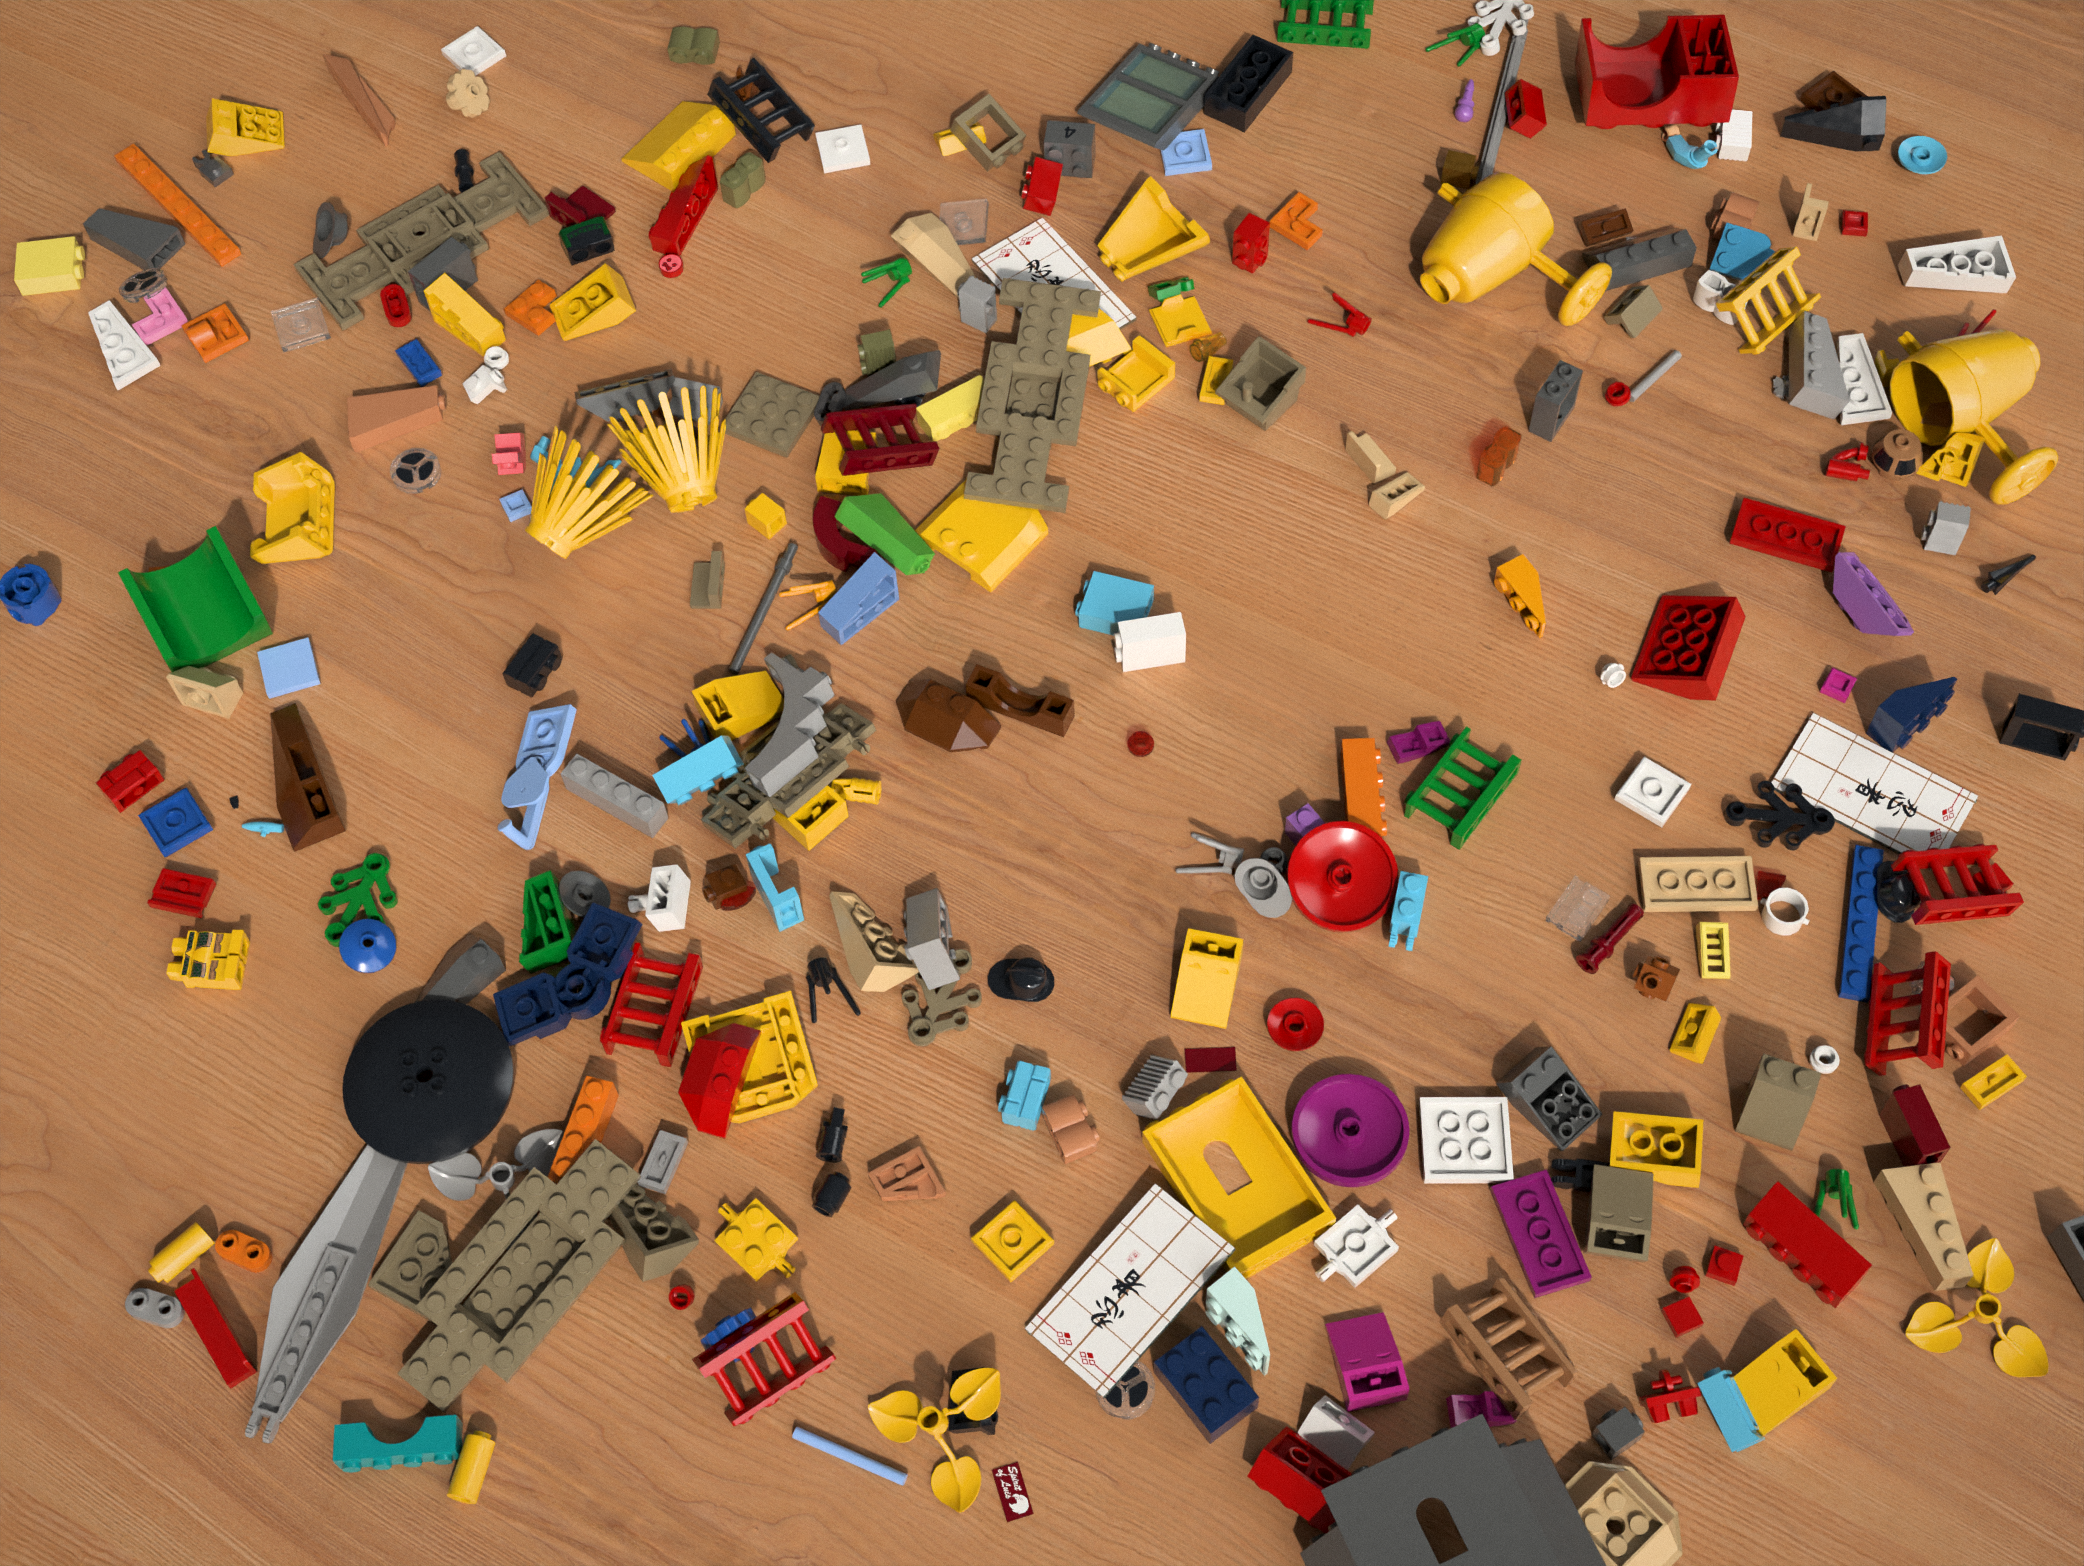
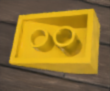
[550,263,636,341]
[1610,1111,1704,1188]

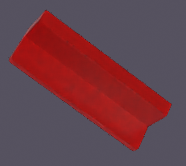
[174,1268,257,1389]

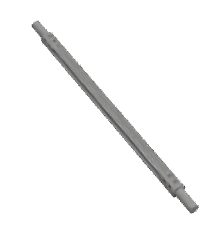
[1475,17,1529,185]

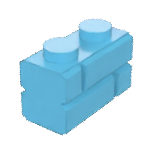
[998,1061,1051,1131]

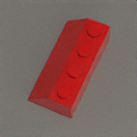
[1743,1181,1872,1308]
[1247,1426,1352,1533]

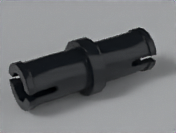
[454,149,474,193]

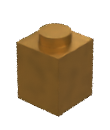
[1441,150,1479,189]

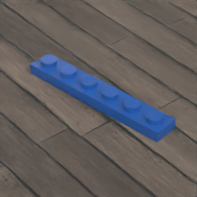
[1838,845,1884,1003]

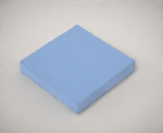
[1160,129,1212,176]
[257,637,321,699]

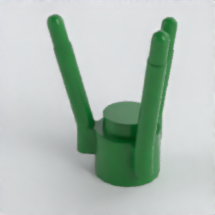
[1425,23,1485,67]
[861,257,912,308]
[1814,1169,1859,1230]

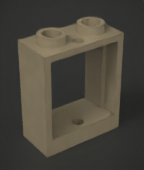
[950,94,1026,172]

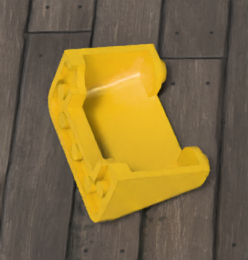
[250,452,335,564]

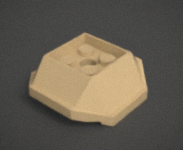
[1564,1461,1683,1566]

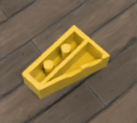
[424,273,506,357]

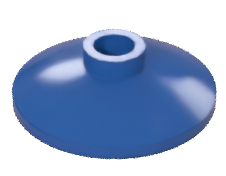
[339,919,396,973]

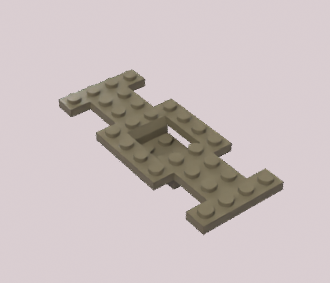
[964,278,1101,513]

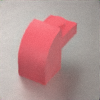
[492,433,526,475]

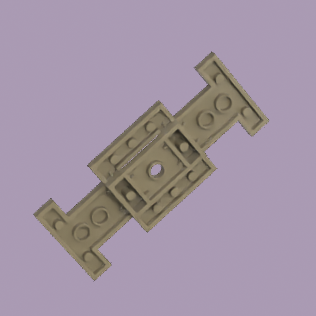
[293,152,549,331]

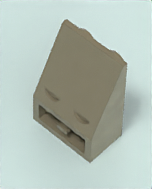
[1583,1164,1654,1263]

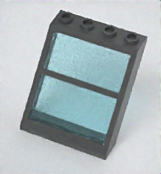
[1077,42,1220,150]

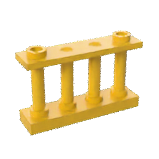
[1715,246,1821,355]

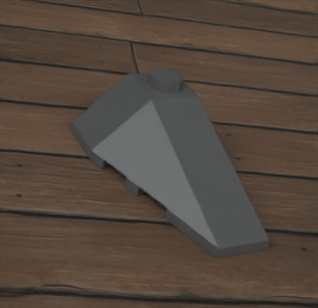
[844,350,941,411]
[415,934,506,1004]

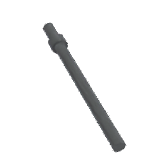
[729,543,798,675]

